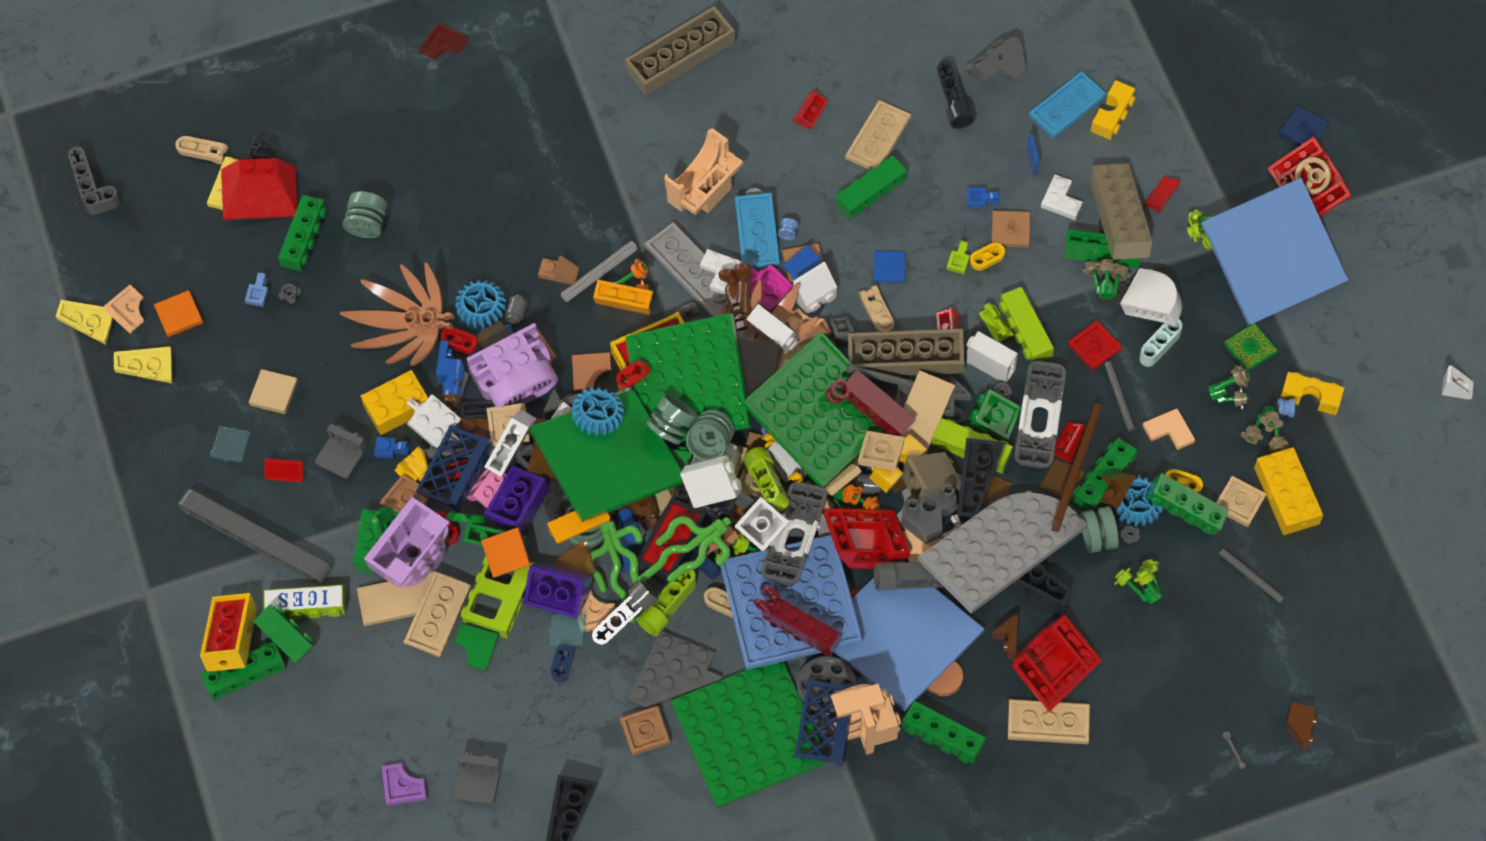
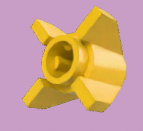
[395,446,428,482]

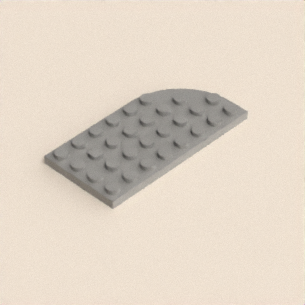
[918,493,1088,613]

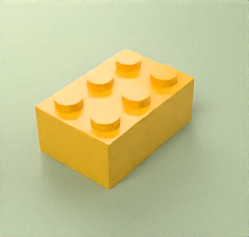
[361,370,428,435]

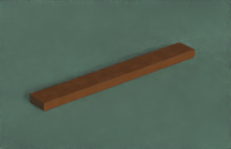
[1051,403,1102,532]

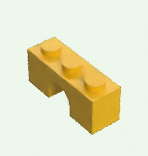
[1091,80,1136,140]
[1281,372,1344,415]
[869,434,927,493]

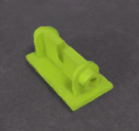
[978,303,1013,343]

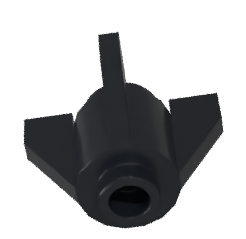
[244,136,278,159]
[705,499,739,526]

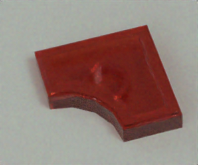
[419,23,469,60]

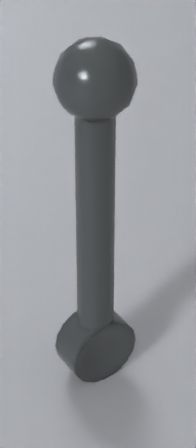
[1223,731,1246,769]

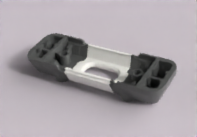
[1014,361,1066,469]
[761,482,827,587]

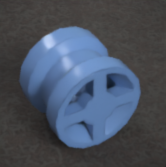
[778,218,799,240]
[1277,398,1295,418]

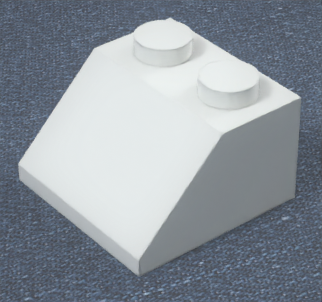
[793,262,837,315]
[735,497,790,552]

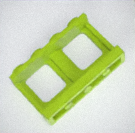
[461,555,535,639]

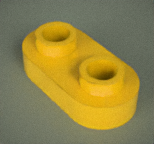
[970,243,1005,271]
[1165,469,1203,493]

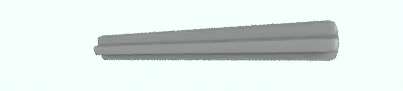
[561,241,637,302]

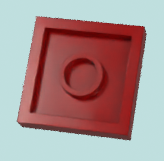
[1068,321,1122,371]

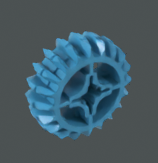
[455,279,506,329]
[571,387,624,437]
[1112,475,1163,527]

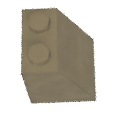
[901,452,962,500]

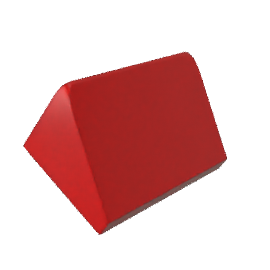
[792,90,828,130]
[1144,177,1181,214]
[936,308,960,330]
[1054,422,1086,463]
[264,458,305,482]

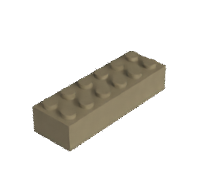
[624,6,735,96]
[1090,163,1152,260]
[848,329,965,376]

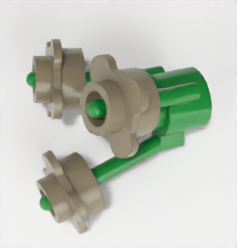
[1083,259,1130,299]
[1208,365,1250,410]
[1241,406,1288,453]

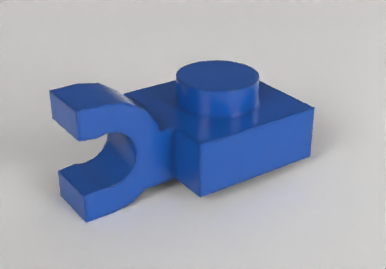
[967,188,999,207]
[374,437,410,459]

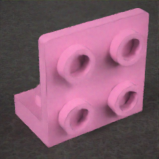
[466,468,506,508]

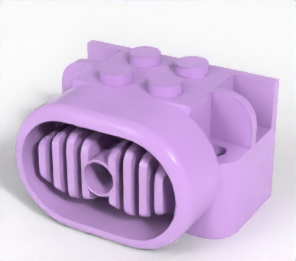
[466,323,558,408]
[364,497,450,587]

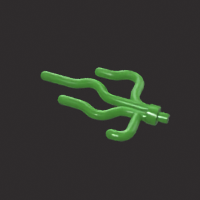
[637,516,731,582]
[586,521,643,623]

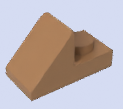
[538,256,579,285]

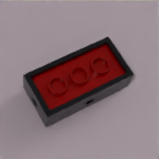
[637,497,707,585]

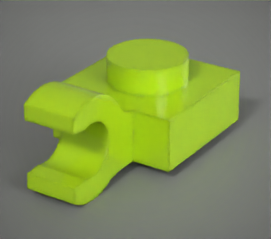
[946,241,970,275]

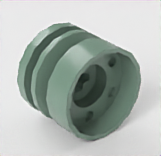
[343,191,388,238]
[646,394,698,444]
[686,410,734,461]

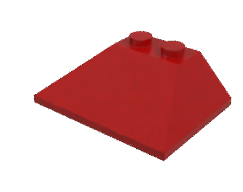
[1268,137,1352,217]
[221,158,298,220]
[822,508,911,569]
[1011,615,1102,712]

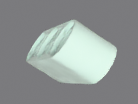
[1139,319,1182,367]

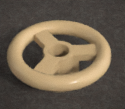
[1295,157,1331,194]

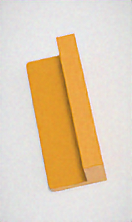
[593,280,653,315]
[547,511,610,544]

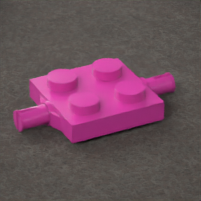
[750,264,794,313]

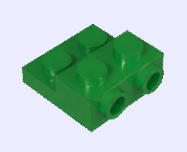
[969,389,1022,441]

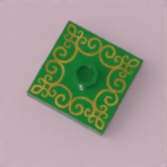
[1224,323,1278,371]

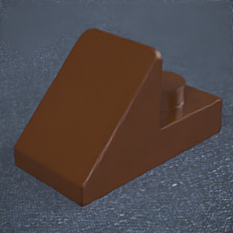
[1100,472,1136,509]
[992,615,1018,659]

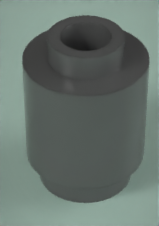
[505,295,528,324]
[853,474,880,494]

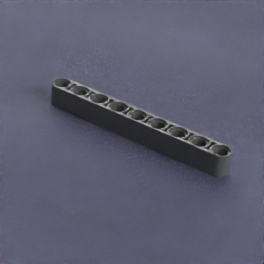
[177,489,332,585]

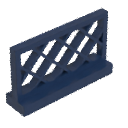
[416,425,493,512]
[795,680,855,767]

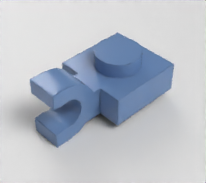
[245,272,269,307]

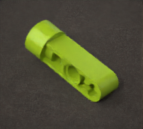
[744,447,789,512]
[636,570,697,636]

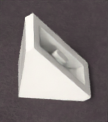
[1442,365,1474,400]

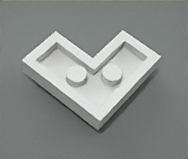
[1041,175,1083,220]
[700,249,742,295]

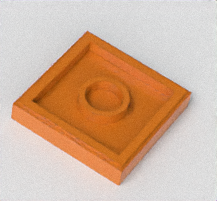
[154,290,203,337]
[481,528,531,578]

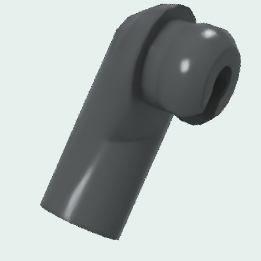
[674,302,700,318]

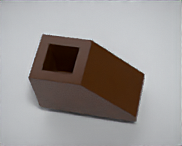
[1285,702,1318,751]

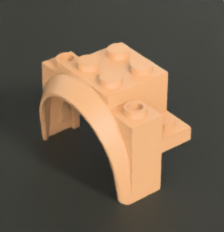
[664,128,743,215]
[830,684,901,755]

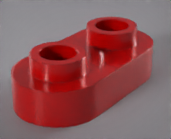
[441,327,478,354]

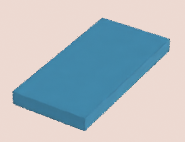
[1028,71,1107,139]
[735,193,780,268]

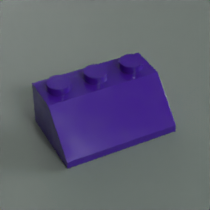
[484,466,550,536]
[523,562,592,618]

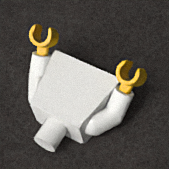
[761,433,807,483]

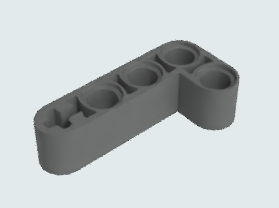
[68,147,120,215]

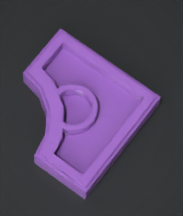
[382,763,427,806]

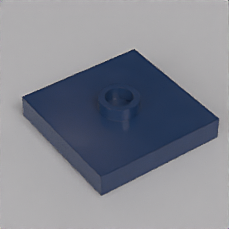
[1278,106,1330,146]

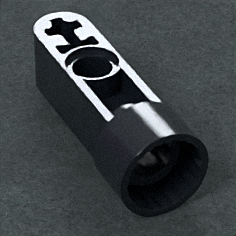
[937,61,975,129]

